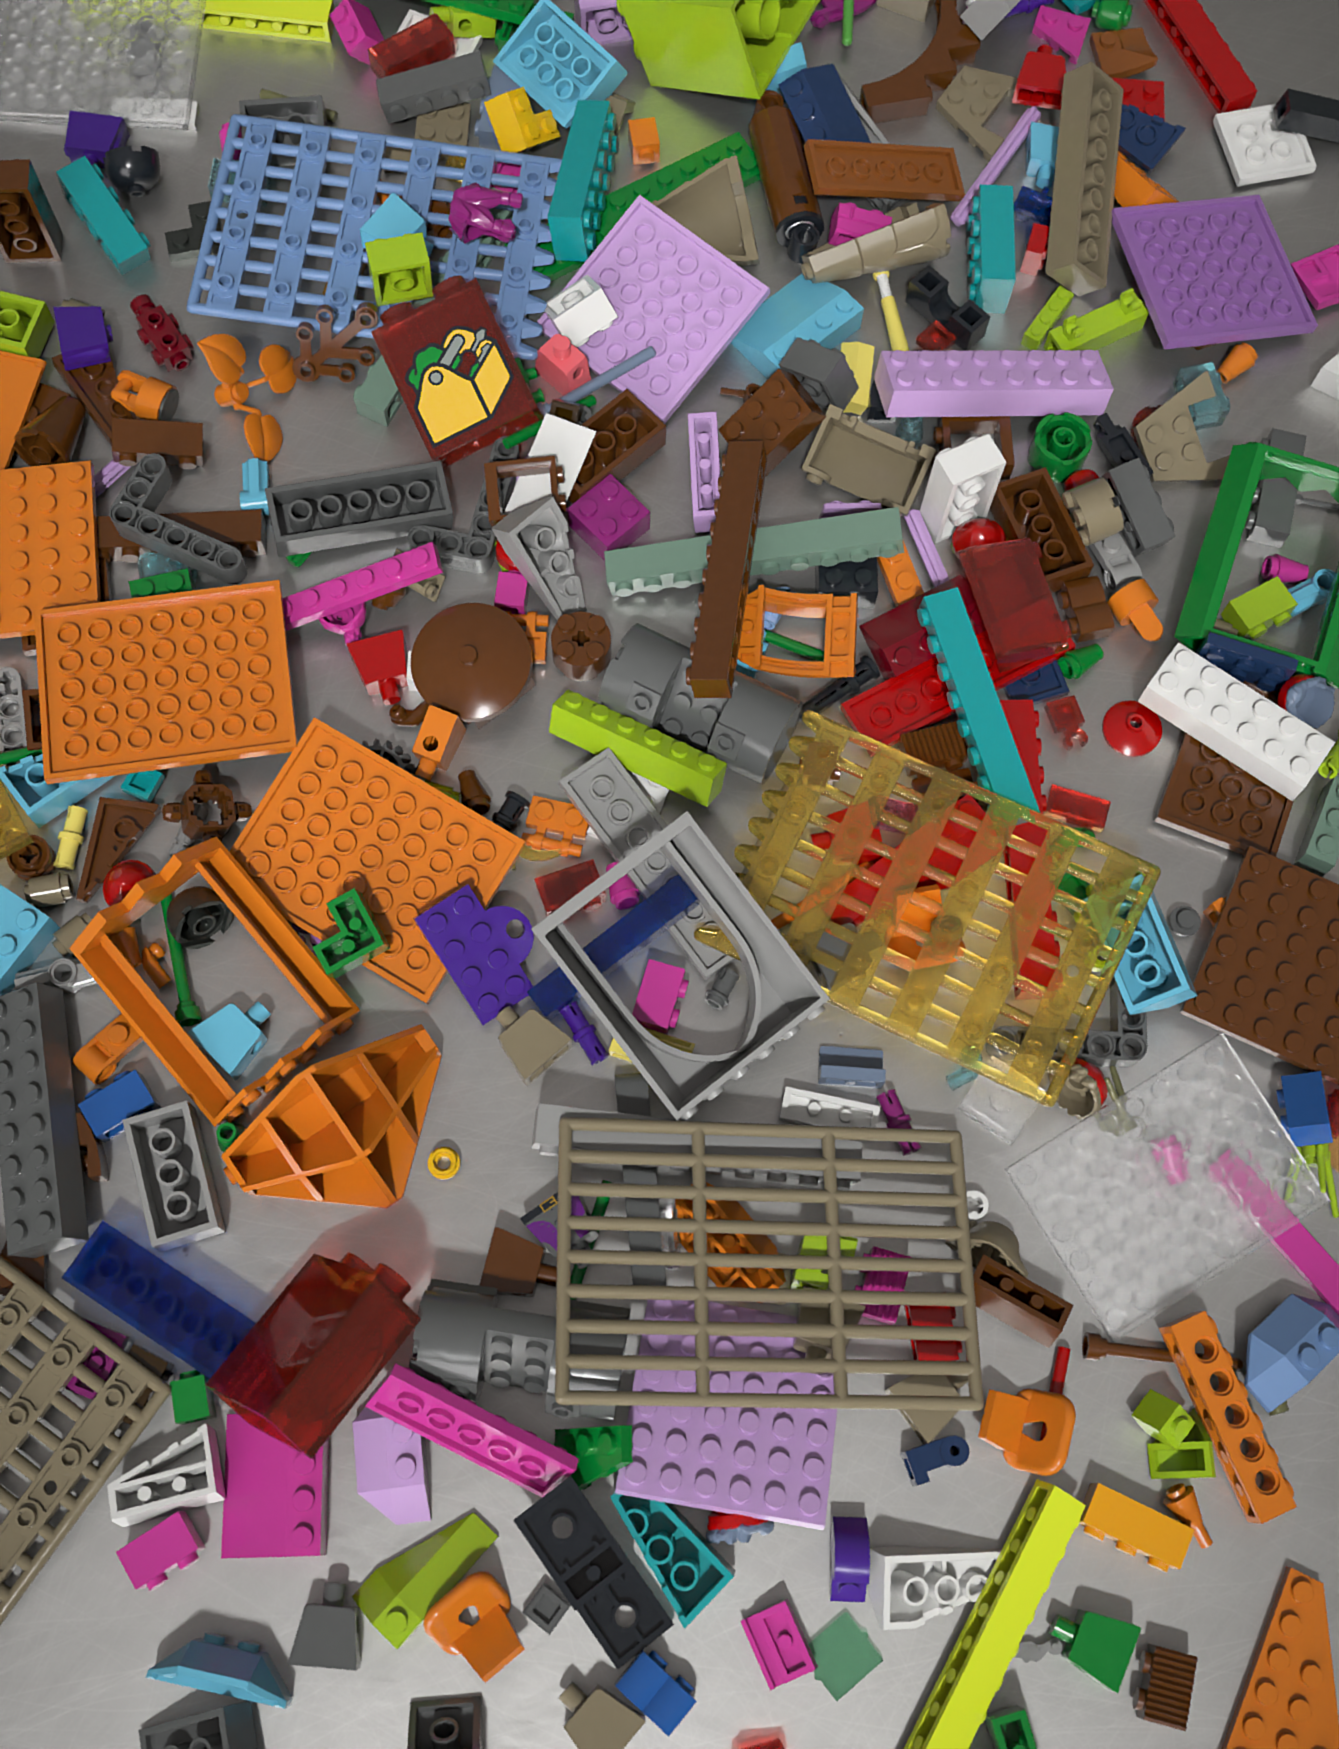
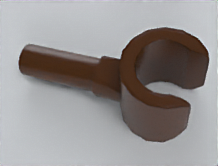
[720,383,760,403]

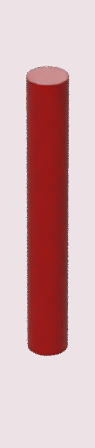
[1039,1346,1071,1441]

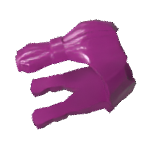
[448,182,523,244]

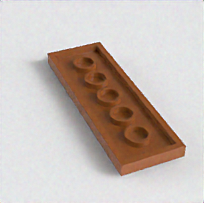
[804,139,965,202]

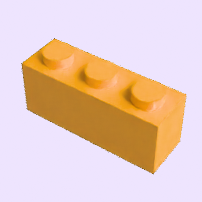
[1080,1483,1195,1573]

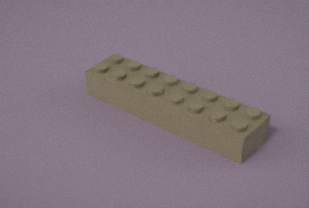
[1045,62,1123,297]

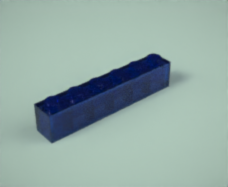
[527,875,699,1021]

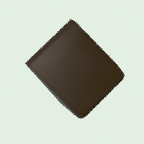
[550,399,584,425]

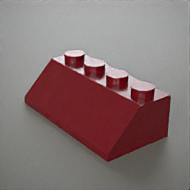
[859,574,997,679]

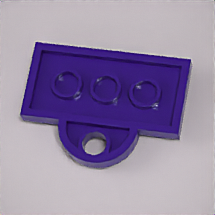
[413,884,536,1025]

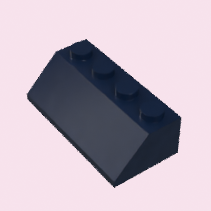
[778,63,872,143]

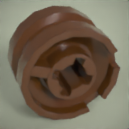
[6,834,56,883]

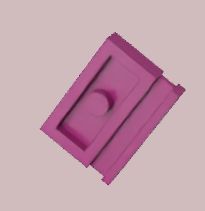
[740,1598,818,1690]

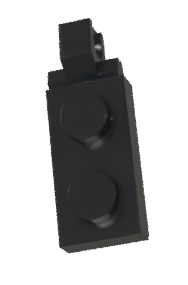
[1093,413,1153,478]

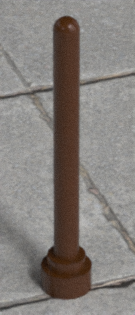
[1082,1332,1243,1371]

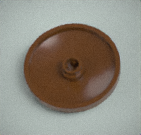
[410,603,533,722]

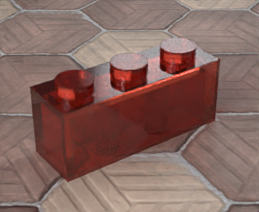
[367,13,456,79]

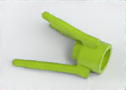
[1282,1143,1339,1218]

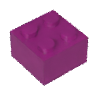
[567,474,650,561]

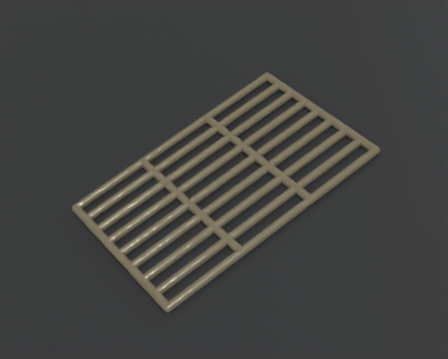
[555,1117,984,1411]

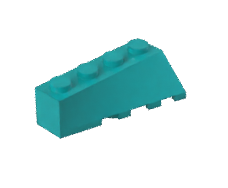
[56,156,151,276]

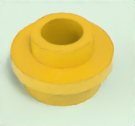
[428,1147,461,1180]

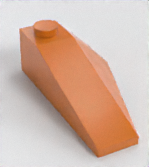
[1114,150,1179,207]

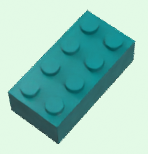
[966,184,1016,314]

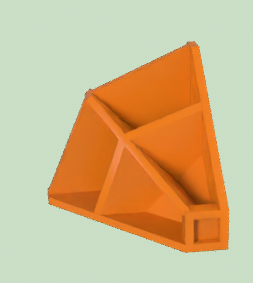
[221,1024,442,1209]

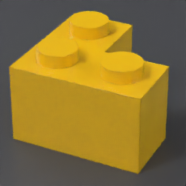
[484,87,560,153]

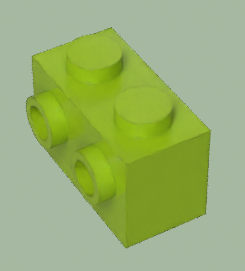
[1220,576,1298,640]

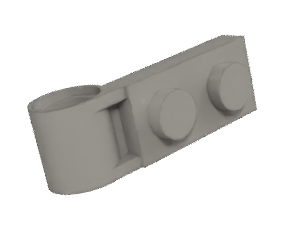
[1089,533,1143,594]

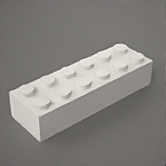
[1138,642,1335,801]

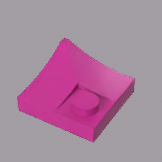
[1291,244,1339,311]

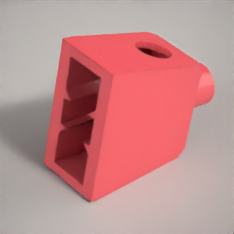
[535,334,591,396]

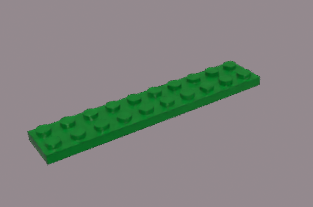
[504,131,761,291]

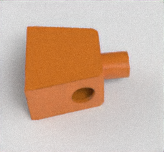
[412,705,467,782]

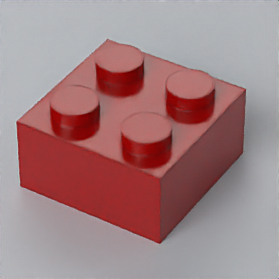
[1020,223,1050,276]

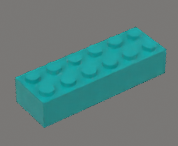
[547,100,619,262]

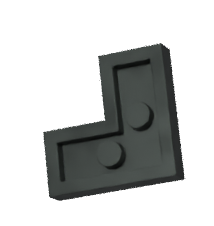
[165,201,222,262]

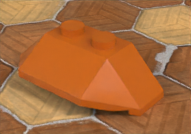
[675,1182,786,1303]

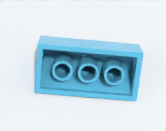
[1083,874,1198,1015]

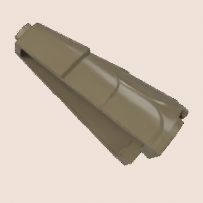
[652,155,760,267]
[801,202,951,283]

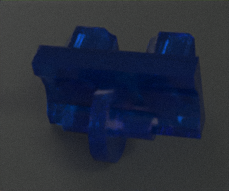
[1014,186,1053,227]

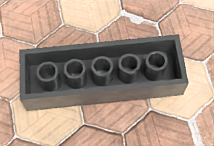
[265,461,453,558]

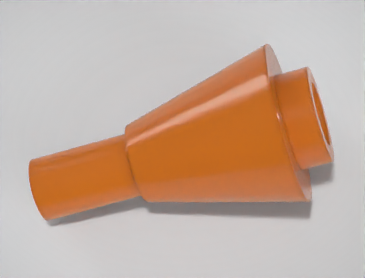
[1163,1483,1213,1549]

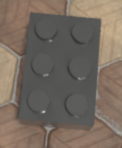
[239,95,330,167]

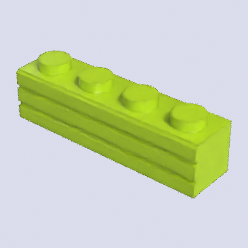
[1021,286,1074,350]

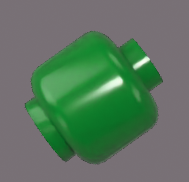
[1092,0,1133,31]

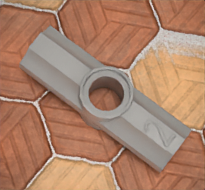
[14,958,98,994]

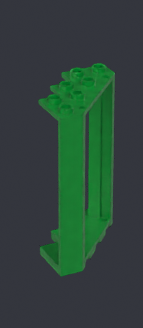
[1174,442,1339,689]

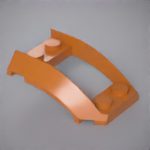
[738,585,859,678]

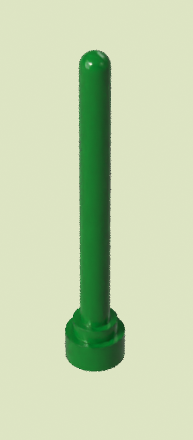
[161,893,202,1027]

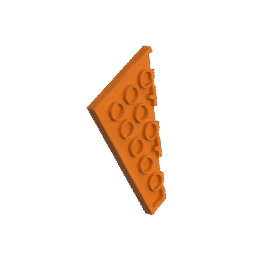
[1221,1567,1339,1749]

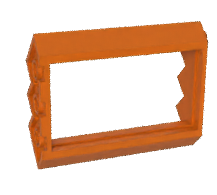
[69,836,360,1127]

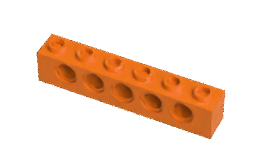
[1159,1311,1297,1524]

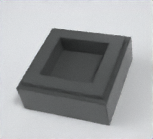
[522,1582,571,1635]

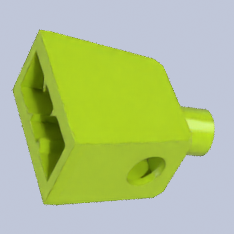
[430,5,496,38]

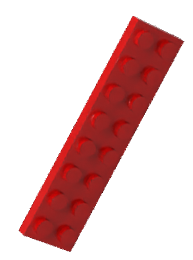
[840,599,1076,757]

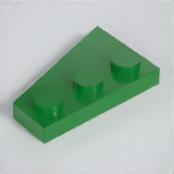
[554,1425,632,1490]

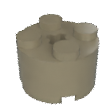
[1061,477,1124,547]

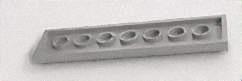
[559,747,739,980]

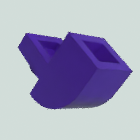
[829,1516,870,1602]

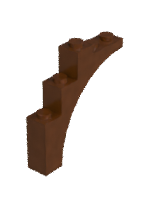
[859,0,980,123]

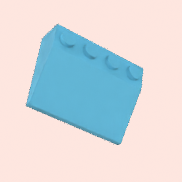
[492,0,628,129]
[731,273,864,380]

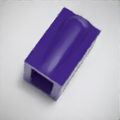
[64,111,130,169]
[53,306,113,371]

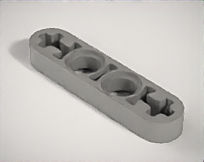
[0,667,27,768]

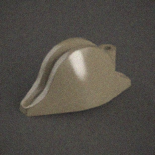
[945,1220,1028,1278]

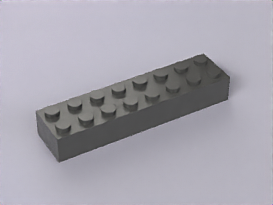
[0,982,89,1258]

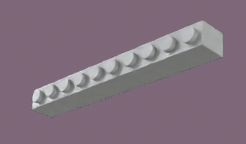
[532,1103,863,1190]

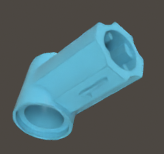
[240,458,269,516]
[1288,569,1335,617]

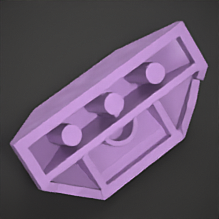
[353,1407,432,1525]

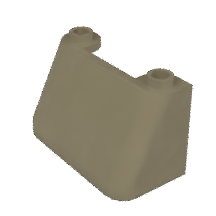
[801,404,937,518]

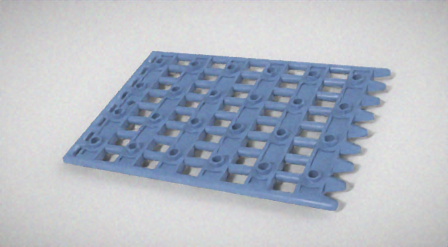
[187,114,562,360]

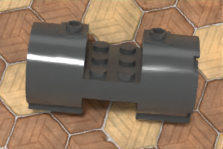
[598,623,803,785]
[409,1278,631,1421]

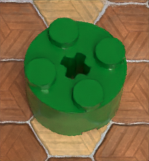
[1028,412,1092,483]

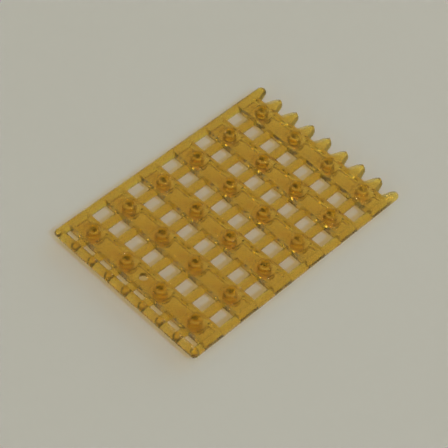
[693,710,1161,1108]

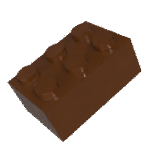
[718,368,826,477]

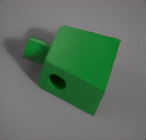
[1049,1609,1142,1694]

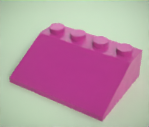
[221,1411,330,1558]

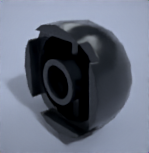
[103,146,160,197]

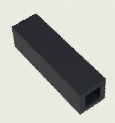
[1273,88,1339,143]

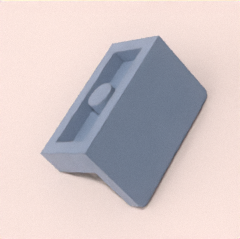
[818,1046,886,1089]

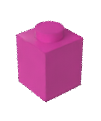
[494,570,530,614]

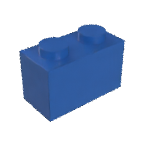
[77,1069,162,1143]
[1276,1071,1333,1147]

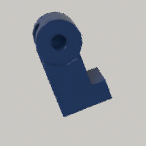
[900,1435,970,1486]

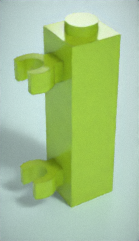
[1043,288,1149,350]

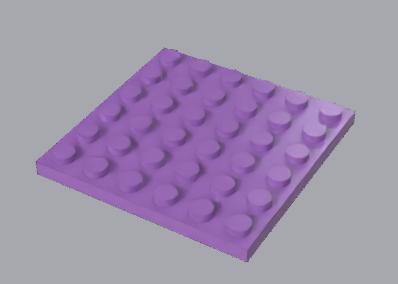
[1112,195,1318,350]

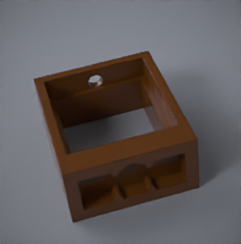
[933,416,1015,480]
[484,456,567,527]

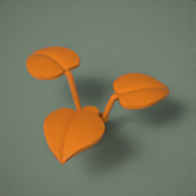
[197,334,297,463]

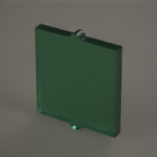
[808,1611,883,1702]

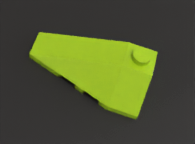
[352,1512,499,1649]

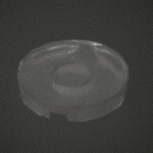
[659,1203,681,1271]

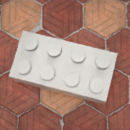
[920,433,1006,544]

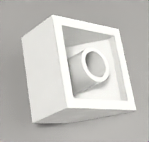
[544,274,618,347]

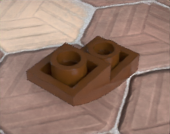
[76,1113,109,1182]

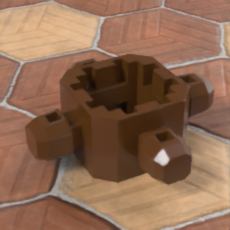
[162,770,252,843]

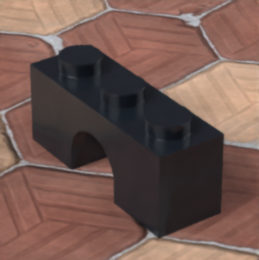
[905,265,991,351]

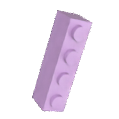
[688,411,721,533]

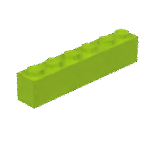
[549,689,727,807]

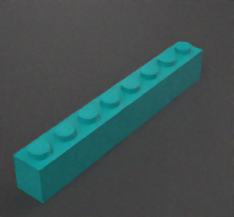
[917,587,1040,830]

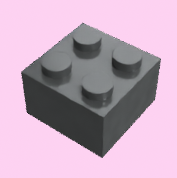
[779,337,859,410]

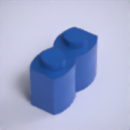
[614,1650,697,1737]

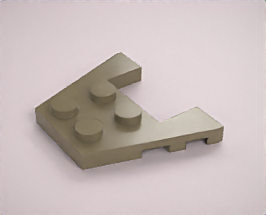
[936,65,1032,162]
[384,102,471,173]
[1133,371,1230,482]

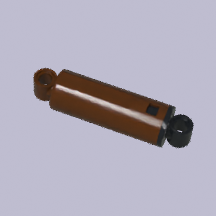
[748,90,824,264]

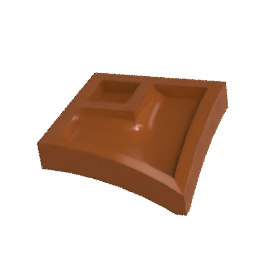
[1089,27,1158,78]

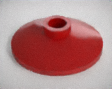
[1102,700,1162,757]

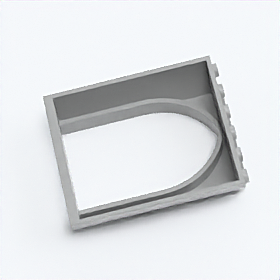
[531,811,830,1121]

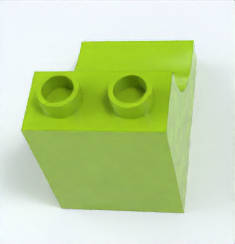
[617,0,820,99]

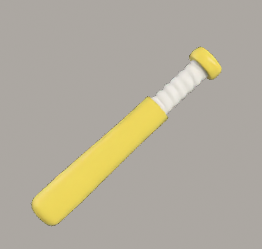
[873,271,910,351]

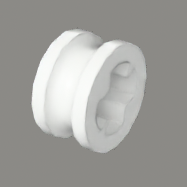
[967,1190,989,1221]

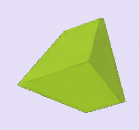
[1147,1408,1216,1479]

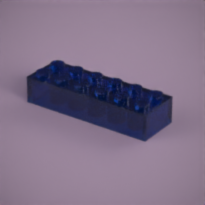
[61,1220,274,1392]

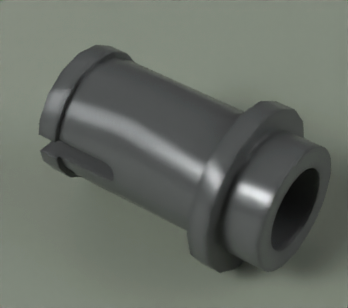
[705,967,740,1010]

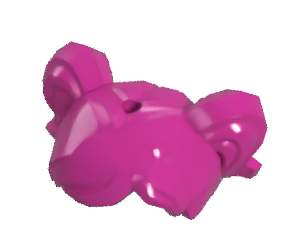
[319,602,367,646]

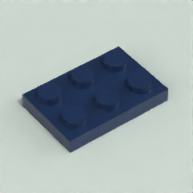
[1195,632,1299,691]

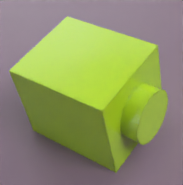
[1131,1389,1195,1450]

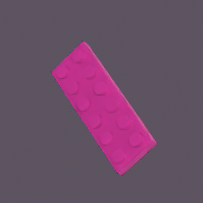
[365,1363,579,1497]

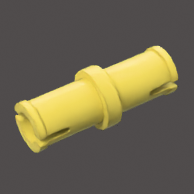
[53,806,88,870]

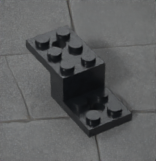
[513,1476,674,1670]

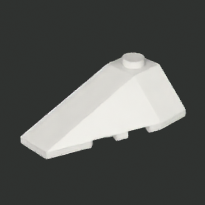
[867,1546,1001,1630]

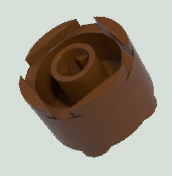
[551,612,611,681]

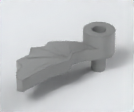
[1014,1638,1063,1663]

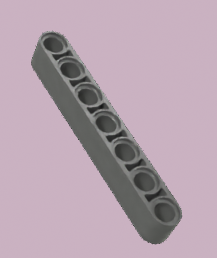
[615,1072,666,1286]

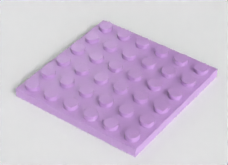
[536,195,771,424]
[615,1300,837,1530]

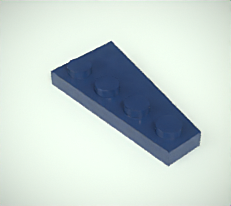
[1118,104,1186,174]

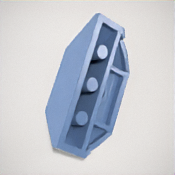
[1244,1294,1339,1413]

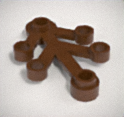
[292,302,379,383]

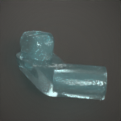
[946,1045,983,1091]

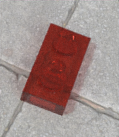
[1043,784,1111,833]

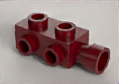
[130,294,194,372]

